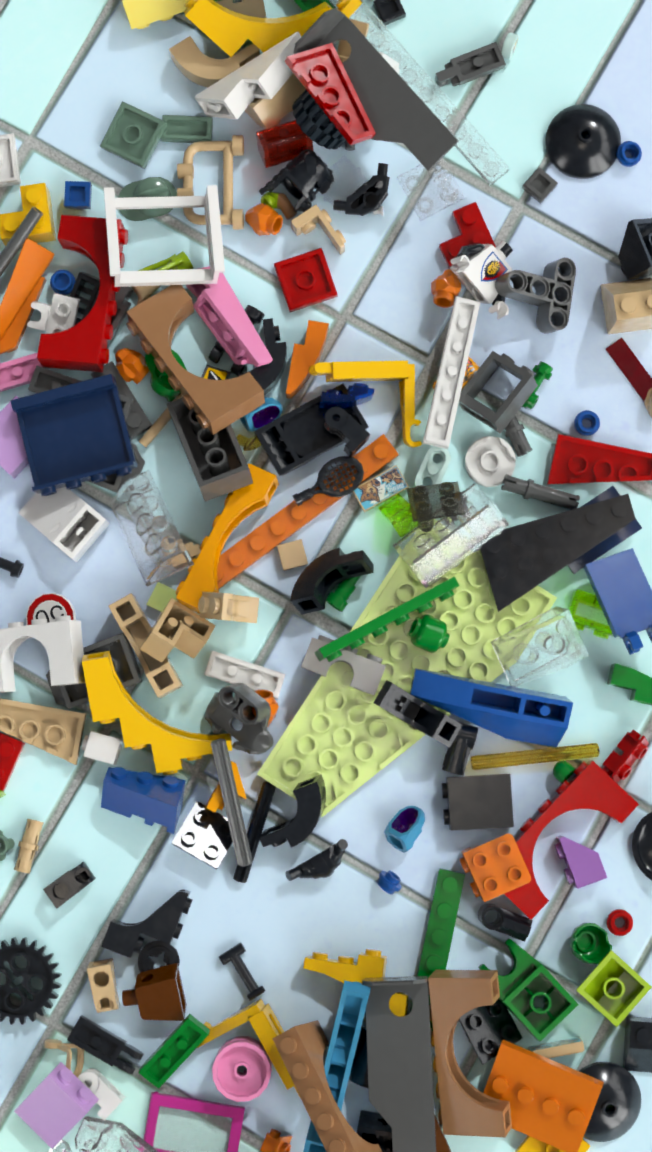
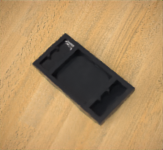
[254,383,369,477]

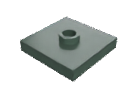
[100,101,168,169]

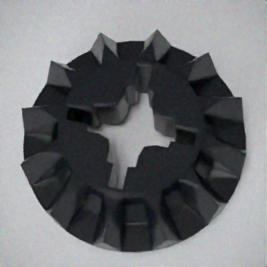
[138,940,180,972]

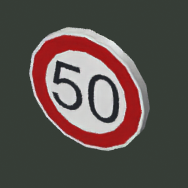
[26,593,76,640]

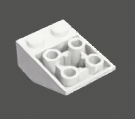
[18,487,110,562]

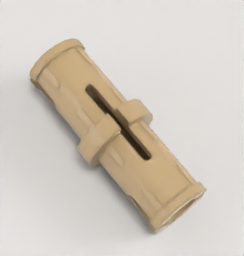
[14,818,44,874]

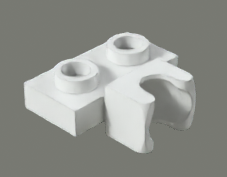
[27,293,80,334]

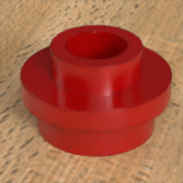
[606,909,633,936]

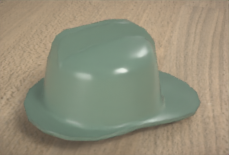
[118,177,177,221]

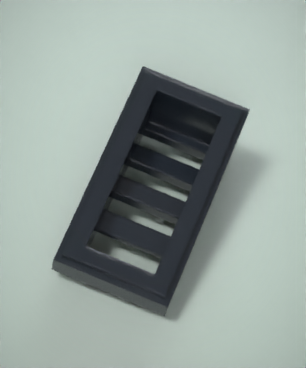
[70,272,100,325]

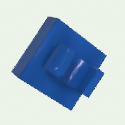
[64,181,92,209]

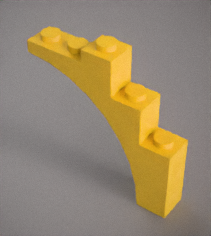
[82,651,232,775]
[303,949,432,1032]

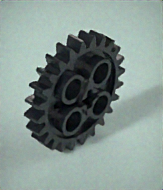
[0,937,62,1025]

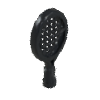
[292,456,364,506]

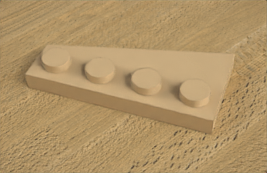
[0,698,87,765]

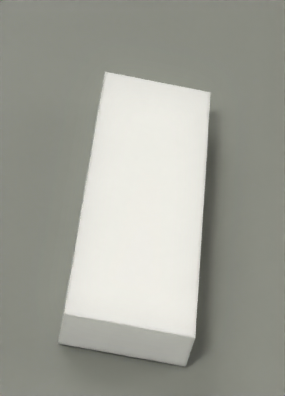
[204,650,286,699]

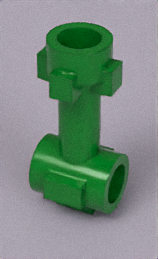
[522,361,553,409]

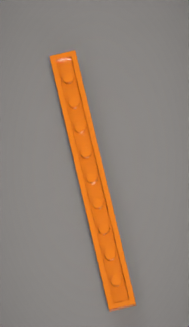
[217,434,399,589]

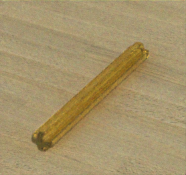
[470,743,600,770]

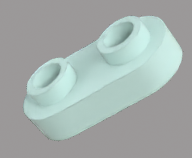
[414,446,451,495]

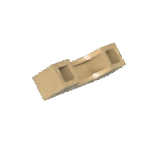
[108,593,184,698]

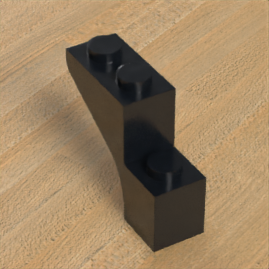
[101,889,193,958]

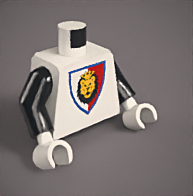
[450,241,513,320]

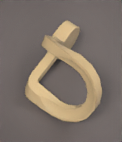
[44,1039,84,1078]

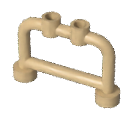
[177,135,244,230]

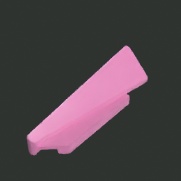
[186,266,273,367]

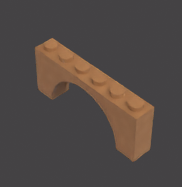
[126,285,265,435]
[428,970,512,1138]
[273,1020,382,1152]

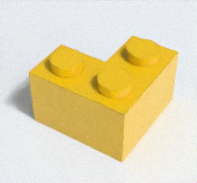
[0,183,56,246]

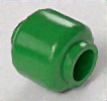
[409,614,450,653]

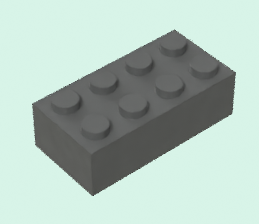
[166,398,253,502]

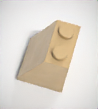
[600,278,652,335]

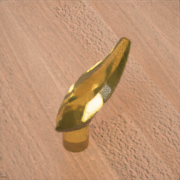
[236,434,261,451]

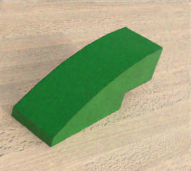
[607,663,652,706]

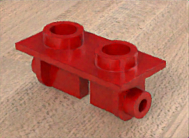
[602,730,649,784]

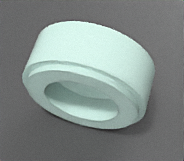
[501,32,519,60]

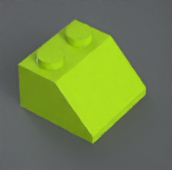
[576,950,652,1027]

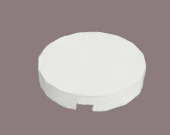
[465,436,516,487]

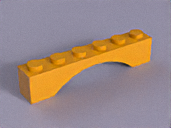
[176,463,279,614]

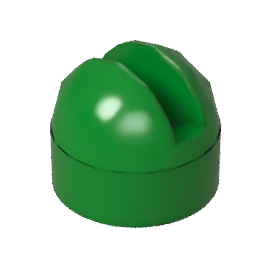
[553,761,576,784]

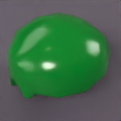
[570,923,612,964]

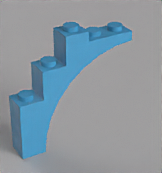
[303,981,371,1152]

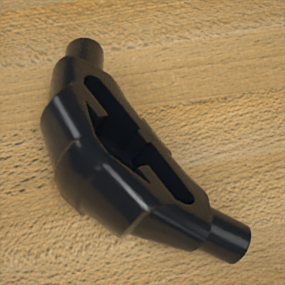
[333,163,390,216]
[285,839,348,881]

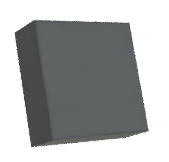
[522,167,558,204]

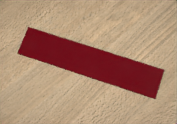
[606,338,652,402]

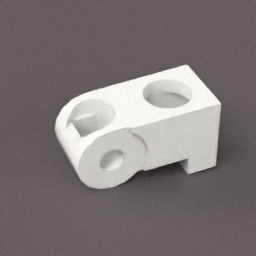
[78,1068,126,1121]

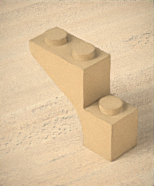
[198,592,259,623]

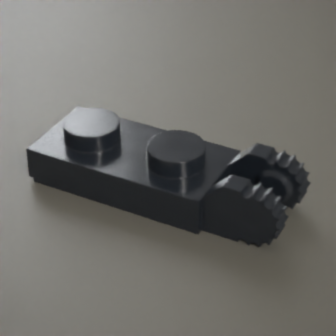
[67,1015,144,1074]

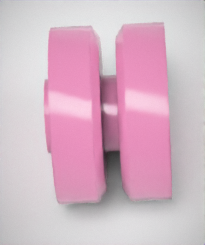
[212,1036,272,1102]

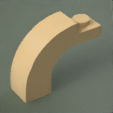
[169,36,260,88]

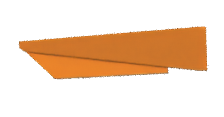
[0,238,55,354]

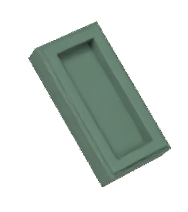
[161,115,213,143]

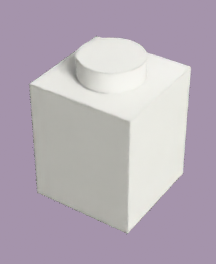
[81,731,123,765]

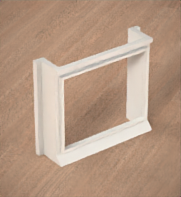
[104,185,225,287]

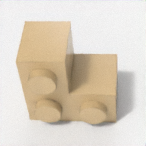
[140,598,216,663]

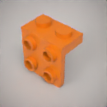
[459,833,531,902]

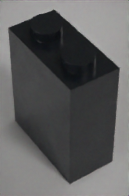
[441,774,514,831]

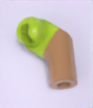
[261,192,297,220]

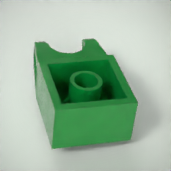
[478,938,579,1042]

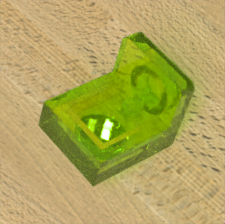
[378,493,421,537]

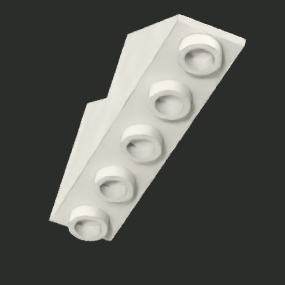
[194,32,301,120]

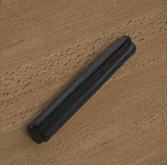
[233,781,276,883]

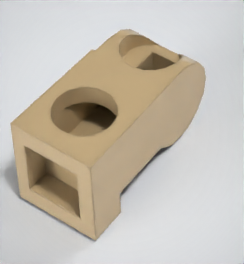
[87,958,119,1013]

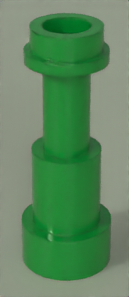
[326,576,361,612]

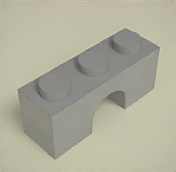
[301,635,386,696]

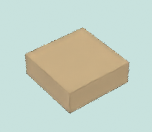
[277,539,308,571]

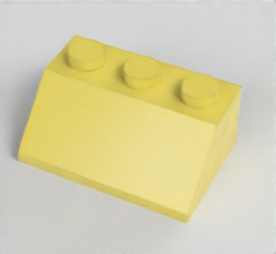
[121,0,187,29]

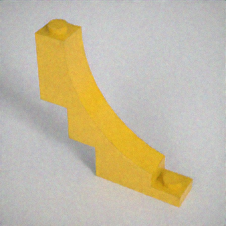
[184,0,362,57]

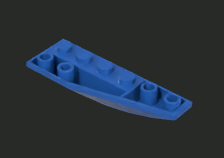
[410,668,573,748]

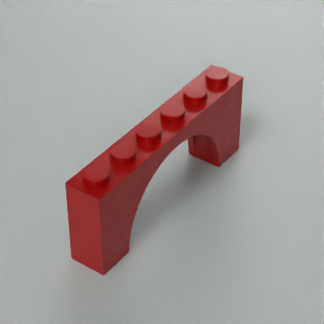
[37,215,128,373]
[504,760,639,920]

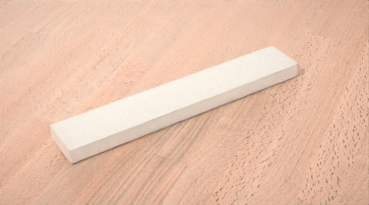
[423,296,480,449]

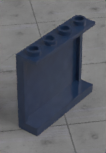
[10,374,138,496]

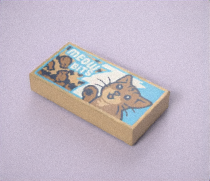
[353,465,409,513]
[528,1037,585,1058]

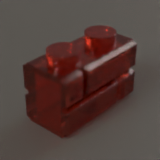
[256,120,313,168]

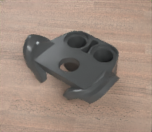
[204,683,274,754]

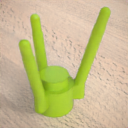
[138,251,194,271]

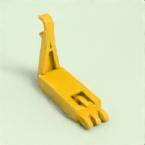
[309,360,422,448]
[197,999,300,1097]

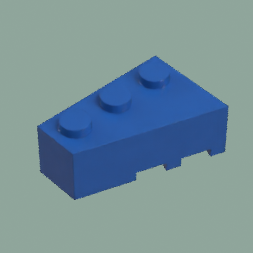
[101,767,186,834]

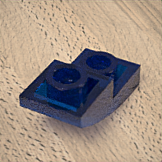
[319,383,374,409]

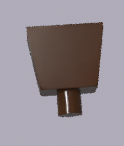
[122,963,187,1021]

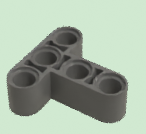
[495,257,576,334]

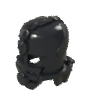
[259,149,334,212]

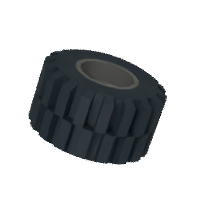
[292,90,346,150]

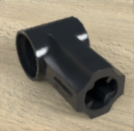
[442,722,478,776]
[478,903,533,942]

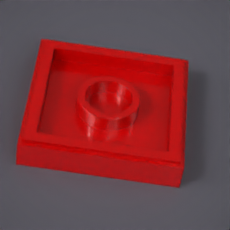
[274,248,338,313]

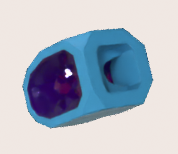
[240,397,283,432]
[384,806,425,853]

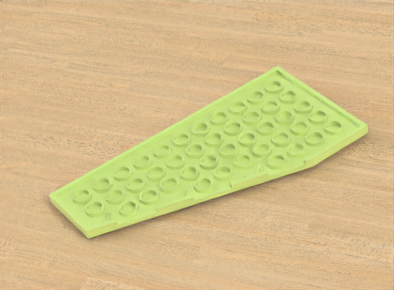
[257,514,557,817]

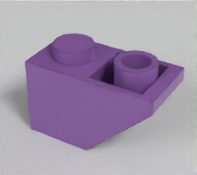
[554,835,607,889]

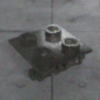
[406,481,465,532]

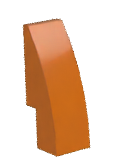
[286,320,329,399]

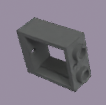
[458,351,538,434]

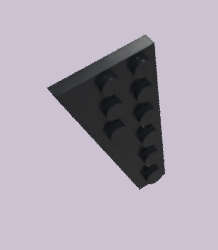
[477,494,636,612]

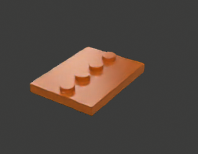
[483,1040,604,1152]

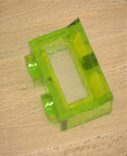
[564,589,614,639]

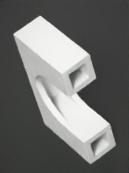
[0,616,86,693]

